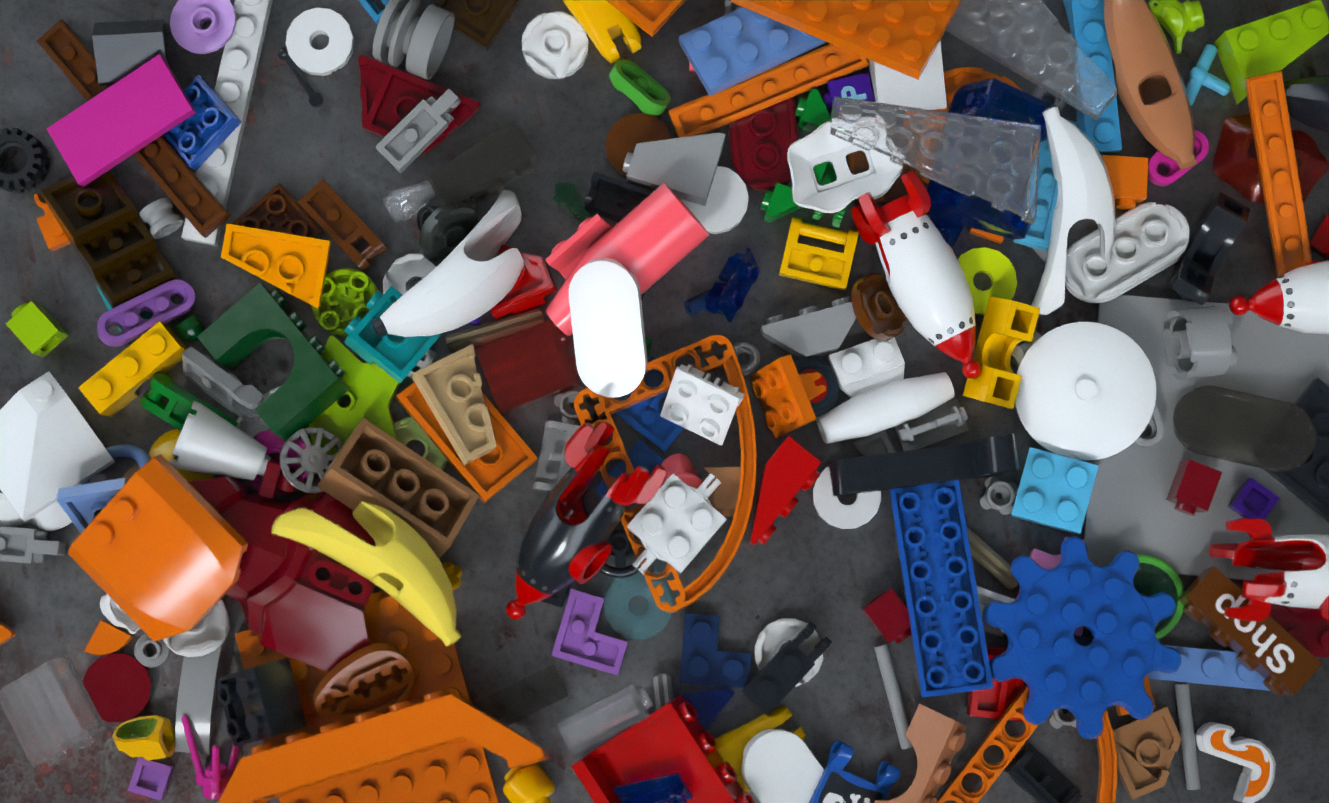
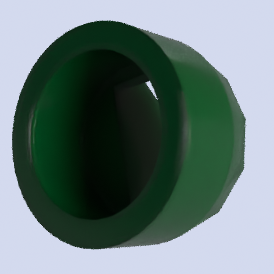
[174,313,205,342]

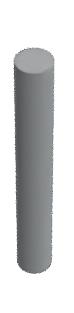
[874,644,913,749]
[1174,683,1201,790]

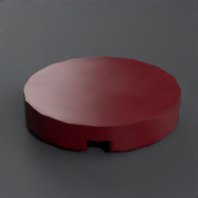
[82,653,154,723]

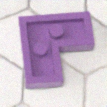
[551,589,628,676]

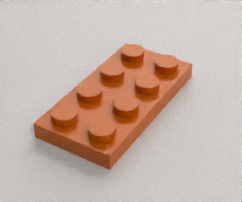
[396,355,538,504]

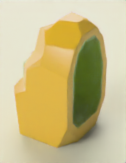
[112,715,175,761]

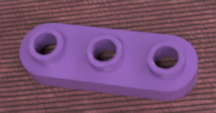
[97,280,195,347]

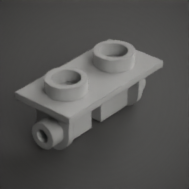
[894,398,969,451]

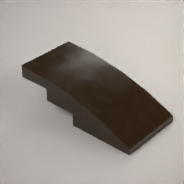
[41,171,175,308]

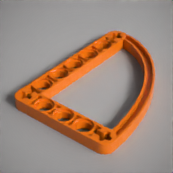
[574,335,757,613]
[936,684,1117,803]

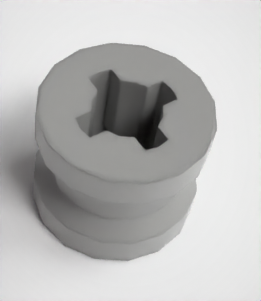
[139,197,184,239]

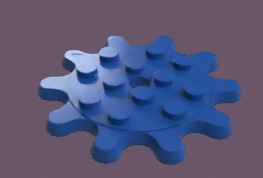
[983,536,1181,740]

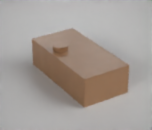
[317,418,480,558]

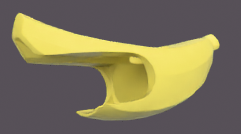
[272,501,462,647]

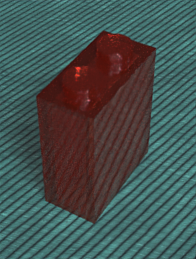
[475,320,580,416]

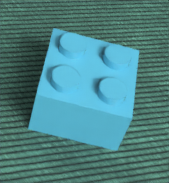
[1011,447,1099,535]

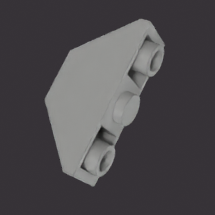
[760,296,856,358]

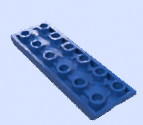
[889,480,993,698]

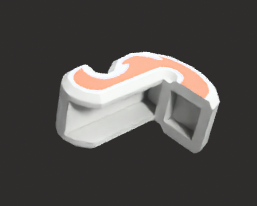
[1195,722,1276,803]

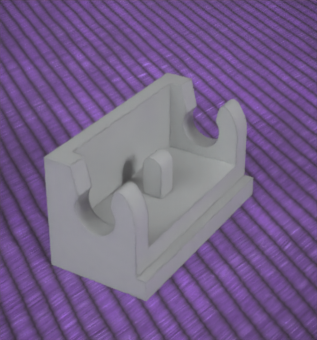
[533,420,581,492]

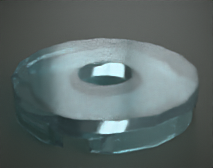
[604,572,673,640]

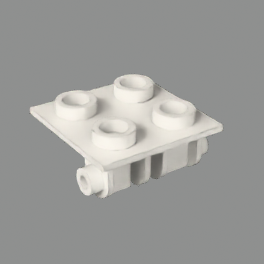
[660,364,745,446]

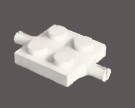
[627,473,727,574]

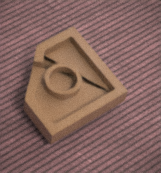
[1112,706,1182,800]

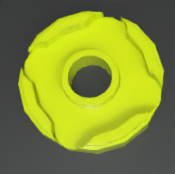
[957,247,1017,316]

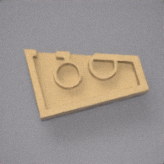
[412,344,497,466]

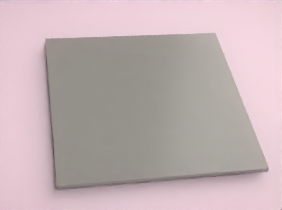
[1083,295,1329,580]

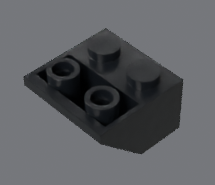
[216,657,307,747]

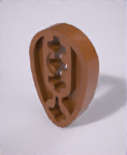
[313,643,414,719]

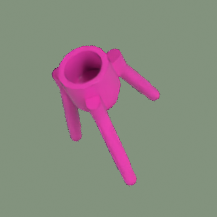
[181,715,240,799]

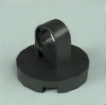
[416,201,480,267]

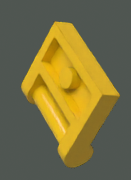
[779,216,859,291]

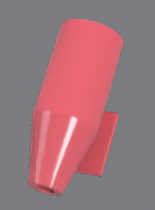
[545,182,710,336]

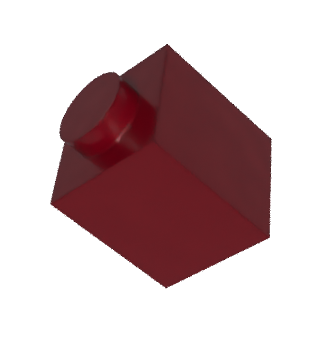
[1166,459,1222,516]
[861,588,911,644]

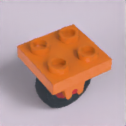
[750,354,839,439]

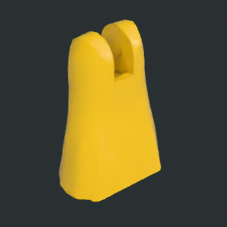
[562,0,642,64]
[714,706,806,793]

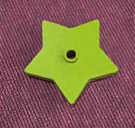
[309,335,401,462]

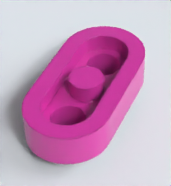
[1148,130,1209,186]

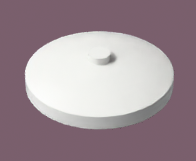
[1015,322,1156,461]

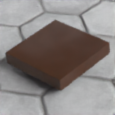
[231,183,325,239]

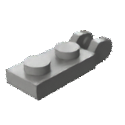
[182,346,263,423]

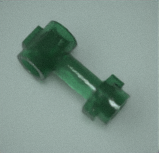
[553,182,591,224]

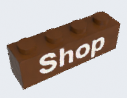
[1178,566,1322,696]

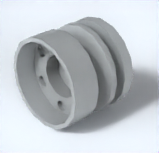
[372,0,455,80]

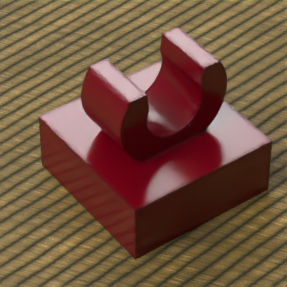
[258,457,300,499]

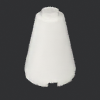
[169,401,271,480]

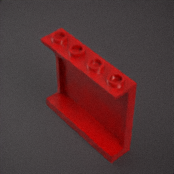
[571,695,755,803]

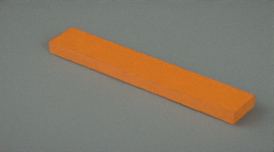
[668,43,870,138]
[1244,71,1312,278]

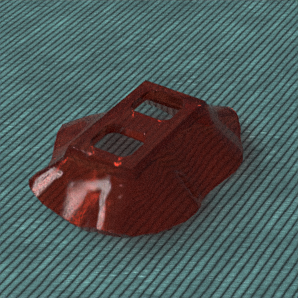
[1213,113,1329,204]

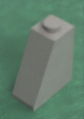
[622,132,726,206]

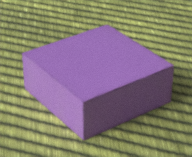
[128,757,175,801]

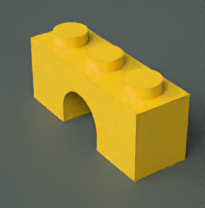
[963,296,1041,409]
[78,321,188,418]

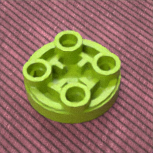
[312,268,378,337]

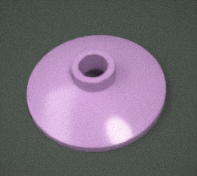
[170,0,236,54]

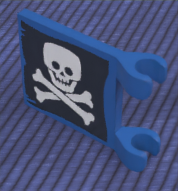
[809,740,900,803]

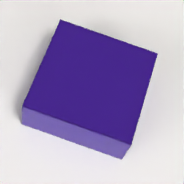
[1228,478,1280,520]

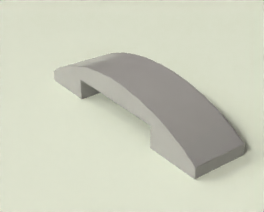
[175,635,228,755]

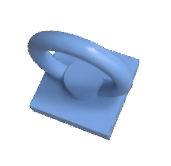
[56,444,151,533]

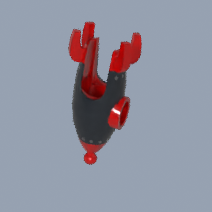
[506,421,666,620]

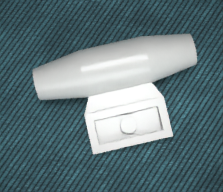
[816,337,955,444]

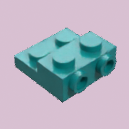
[343,286,442,383]

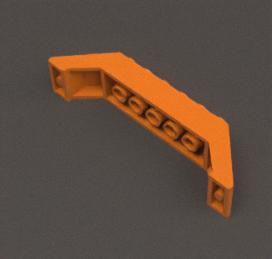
[218,690,551,803]

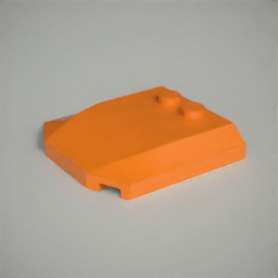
[68,454,248,642]

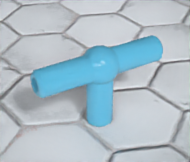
[1186,44,1231,106]

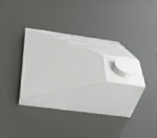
[0,371,115,522]

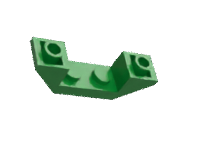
[760,88,833,223]

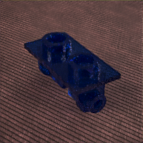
[705,248,760,322]
[614,773,692,803]

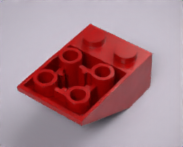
[748,436,822,546]

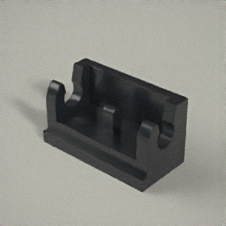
[584,171,652,222]
[1003,742,1082,803]

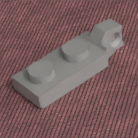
[375,89,461,173]
[0,526,66,564]

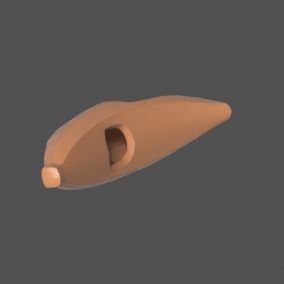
[1104,0,1197,170]

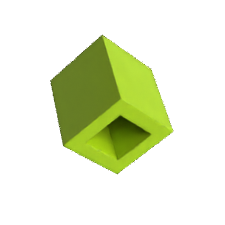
[5,301,69,358]

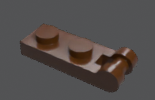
[298,179,388,272]

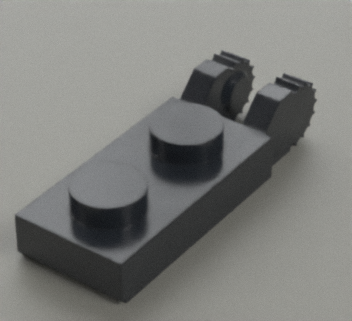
[742,621,832,716]

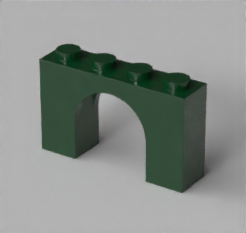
[198,282,351,441]

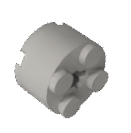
[1163,306,1237,380]

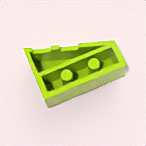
[1214,0,1329,104]

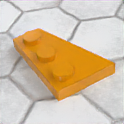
[221,223,331,309]

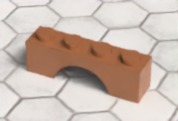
[874,704,967,803]

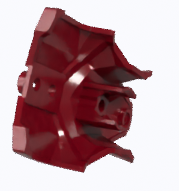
[187,476,376,682]

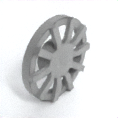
[280,427,342,493]

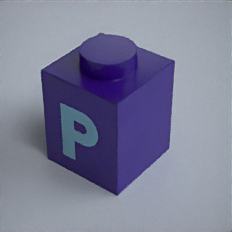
[821,73,875,120]

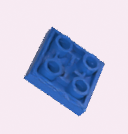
[163,75,242,171]

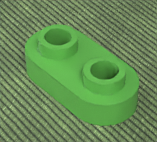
[609,59,671,115]

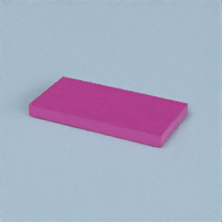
[47,54,197,187]

